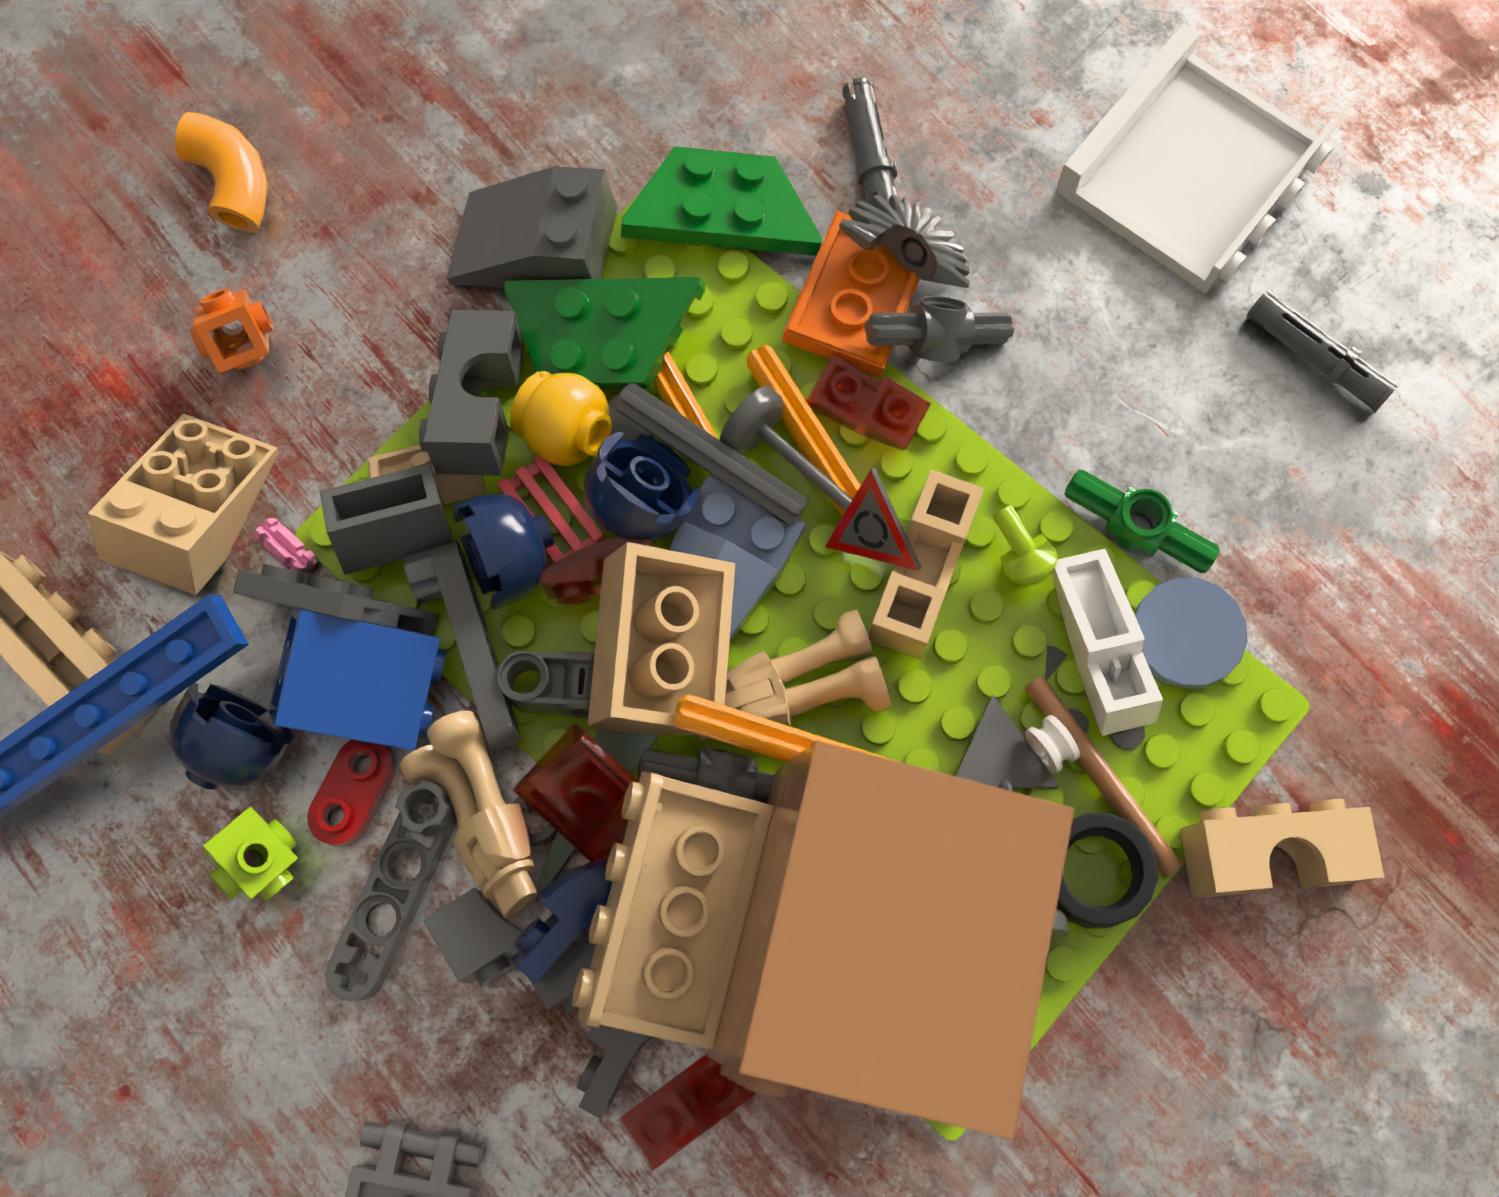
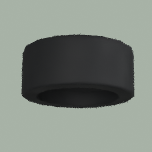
[1056,813,1158,928]

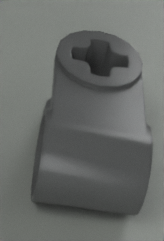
[497,650,595,718]

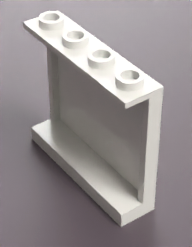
[1055,23,1338,294]

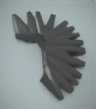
[839,194,970,288]

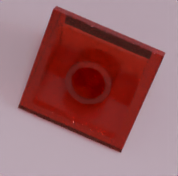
[513,723,639,862]

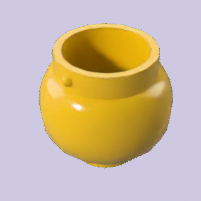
[510,371,612,466]

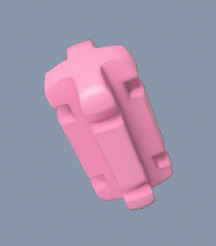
[254,518,318,573]

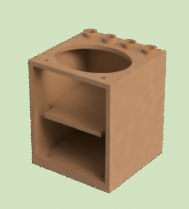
[707,740,1074,1140]

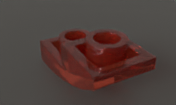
[806,354,931,451]
[540,536,655,605]
[618,1053,755,1171]

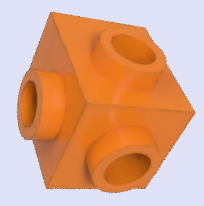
[190,289,274,374]

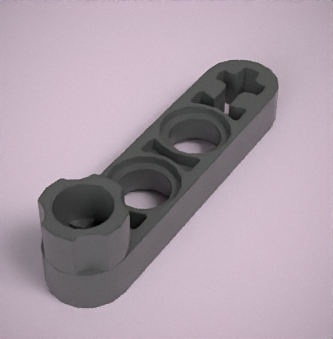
[403,540,522,752]
[325,780,457,1002]

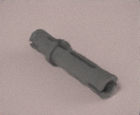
[842,78,898,205]
[1246,289,1399,413]

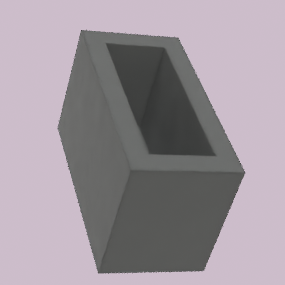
[319,463,453,575]

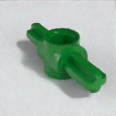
[1064,470,1220,573]

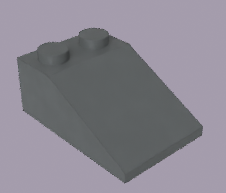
[447,166,617,288]

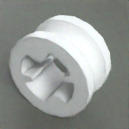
[1025,715,1080,774]

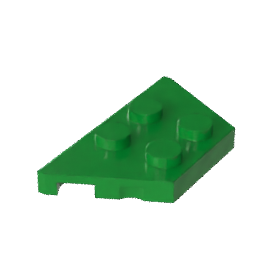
[621,146,822,256]
[504,277,705,389]

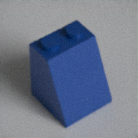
[268,607,445,750]

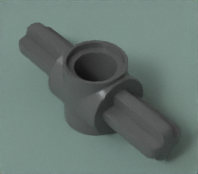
[864,296,1014,362]
[637,748,774,804]

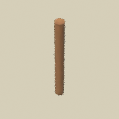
[1024,675,1183,879]

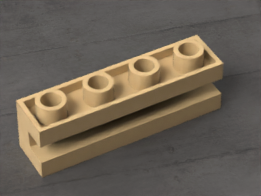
[0,551,160,756]

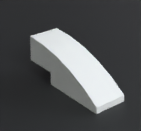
[1052,549,1163,736]

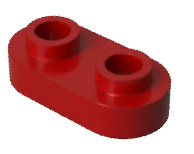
[307,739,396,847]

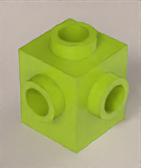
[201,806,298,903]

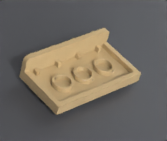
[572,772,774,1050]

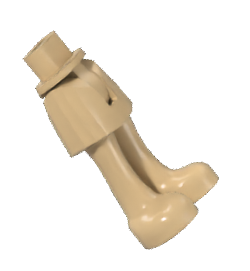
[699,610,892,741]
[399,711,538,918]

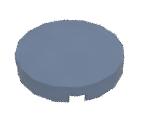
[1134,577,1248,689]

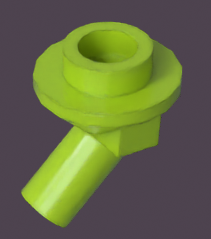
[993,505,1058,585]

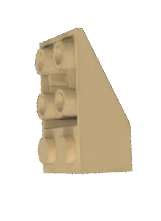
[88,413,278,596]

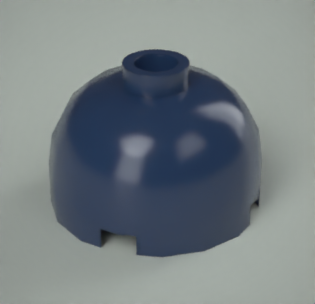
[584,432,699,544]
[452,494,554,609]
[169,683,293,790]

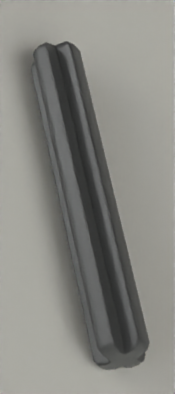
[615,383,808,525]

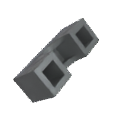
[419,310,525,476]

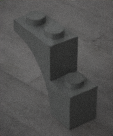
[423,888,596,1014]

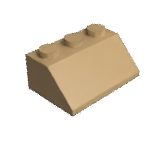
[587,542,735,735]

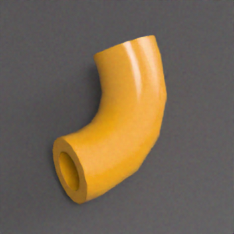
[175,112,268,233]

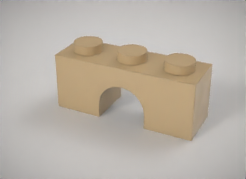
[869,469,984,660]
[1180,799,1385,899]

